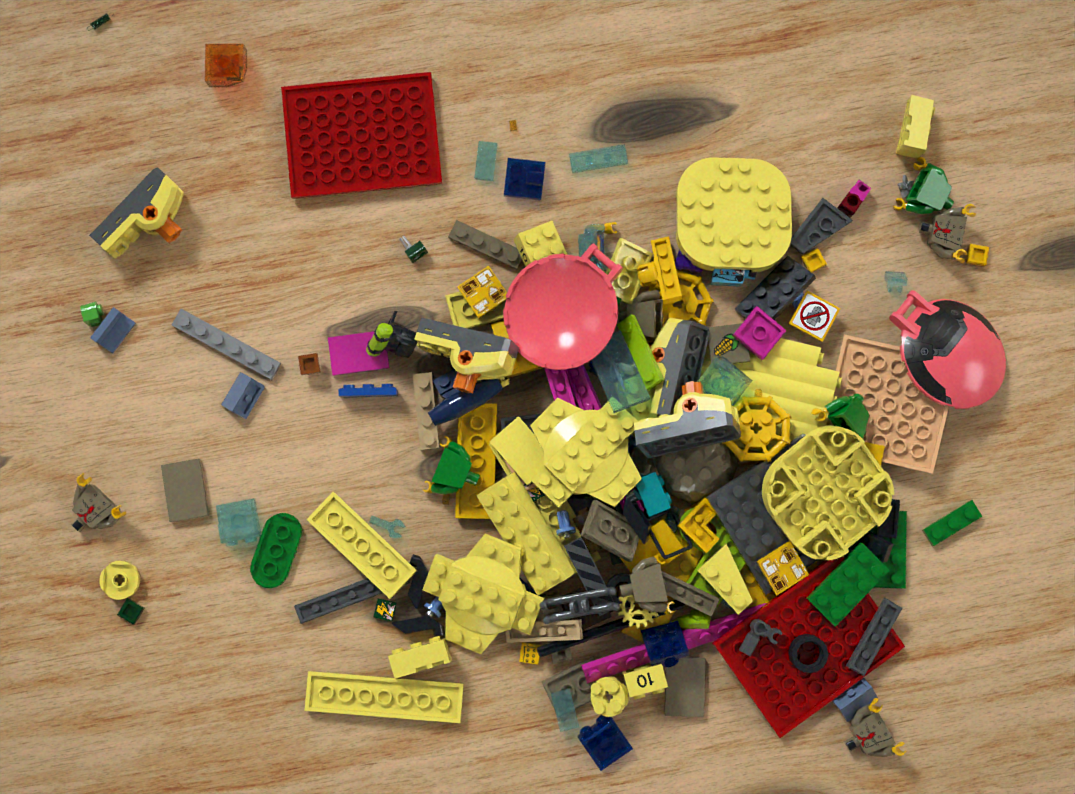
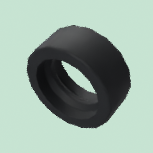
[788,634,828,673]

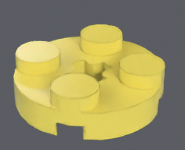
[100,561,140,600]
[591,676,629,717]

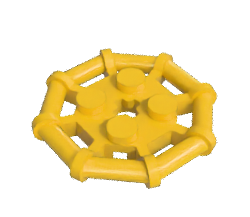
[648,269,714,327]
[722,395,792,462]

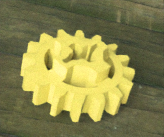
[618,595,658,629]

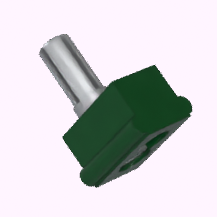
[399,236,428,263]

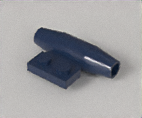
[428,369,503,426]

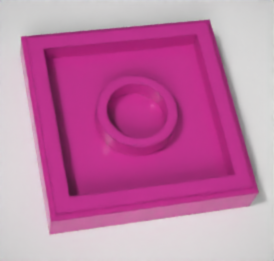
[732,306,786,361]

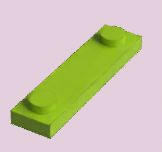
[617,314,664,390]

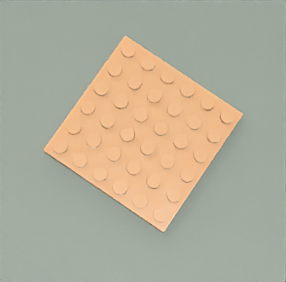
[826,334,949,474]

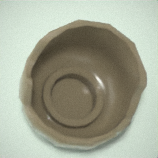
[629,447,652,477]

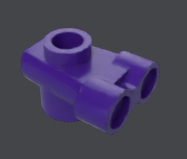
[675,249,703,273]

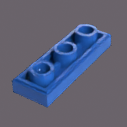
[338,384,398,398]

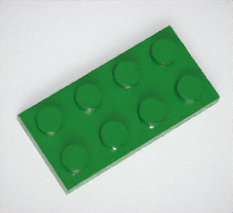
[870,511,907,589]
[806,542,890,627]

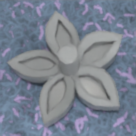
[898,175,914,198]

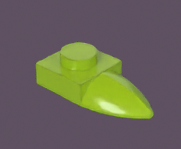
[672,610,711,629]

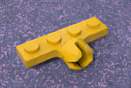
[637,236,683,305]

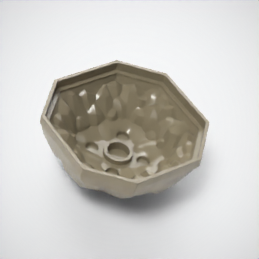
[652,443,738,504]

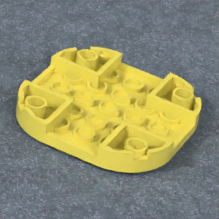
[676,157,792,272]
[762,425,894,560]

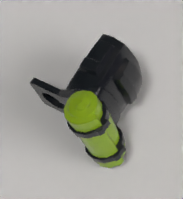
[366,311,417,358]

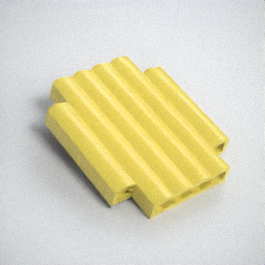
[699,338,842,453]

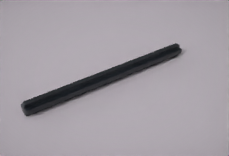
[537,599,686,657]

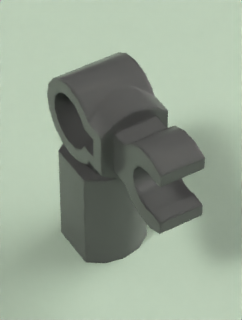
[739,619,782,656]

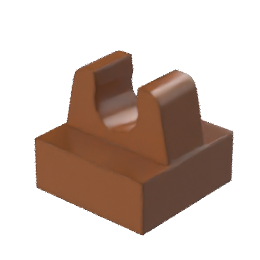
[298,353,321,376]

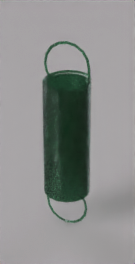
[87,13,114,31]

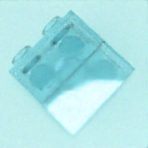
[216,498,261,547]

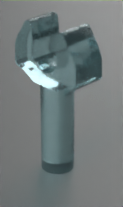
[369,515,406,538]

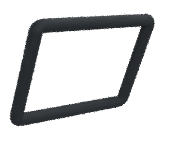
[647,508,693,559]

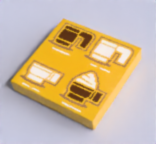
[457,266,507,319]
[757,541,809,595]

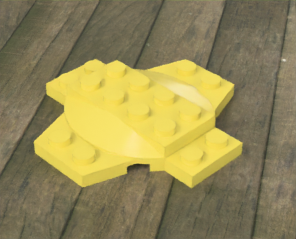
[530,397,642,508]
[422,533,544,654]

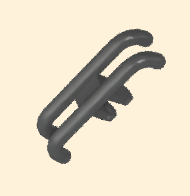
[540,587,620,625]

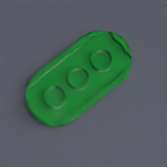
[250,513,302,588]

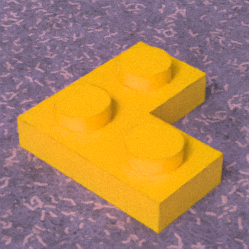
[677,498,719,553]

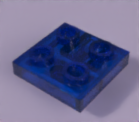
[504,158,546,200]
[640,621,689,668]

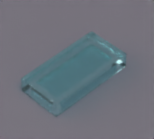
[474,141,498,181]
[551,688,579,732]

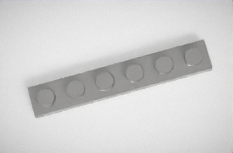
[172,309,281,380]

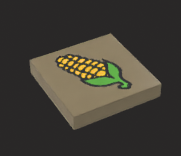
[708,323,750,366]

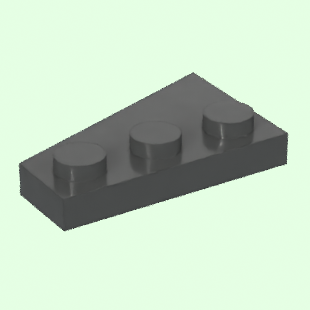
[790,198,853,255]

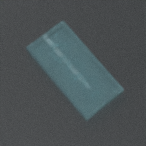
[591,331,650,413]

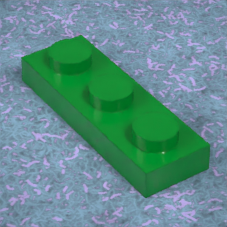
[922,500,982,546]

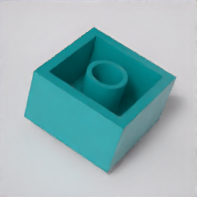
[636,472,672,517]

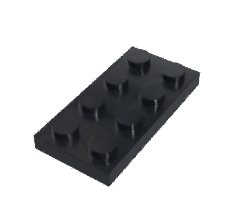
[735,256,816,320]

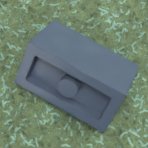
[90,307,136,353]
[221,372,265,419]
[832,678,878,722]

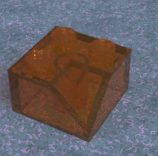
[205,44,247,87]

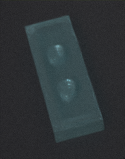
[569,144,628,173]

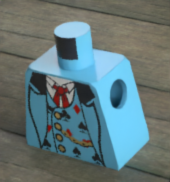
[710,269,757,287]

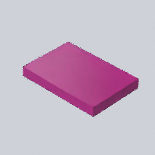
[328,331,390,376]

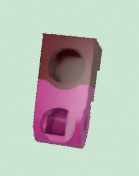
[837,179,871,218]

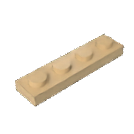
[413,372,440,451]
[506,619,583,643]

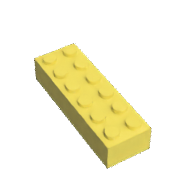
[476,472,576,595]

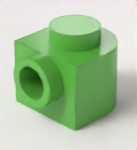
[80,302,104,327]

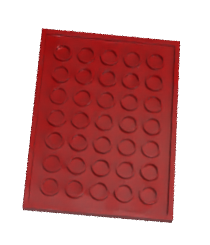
[281,72,442,199]
[713,556,905,738]

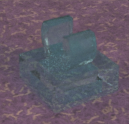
[884,271,908,293]

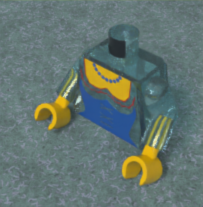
[578,222,617,273]

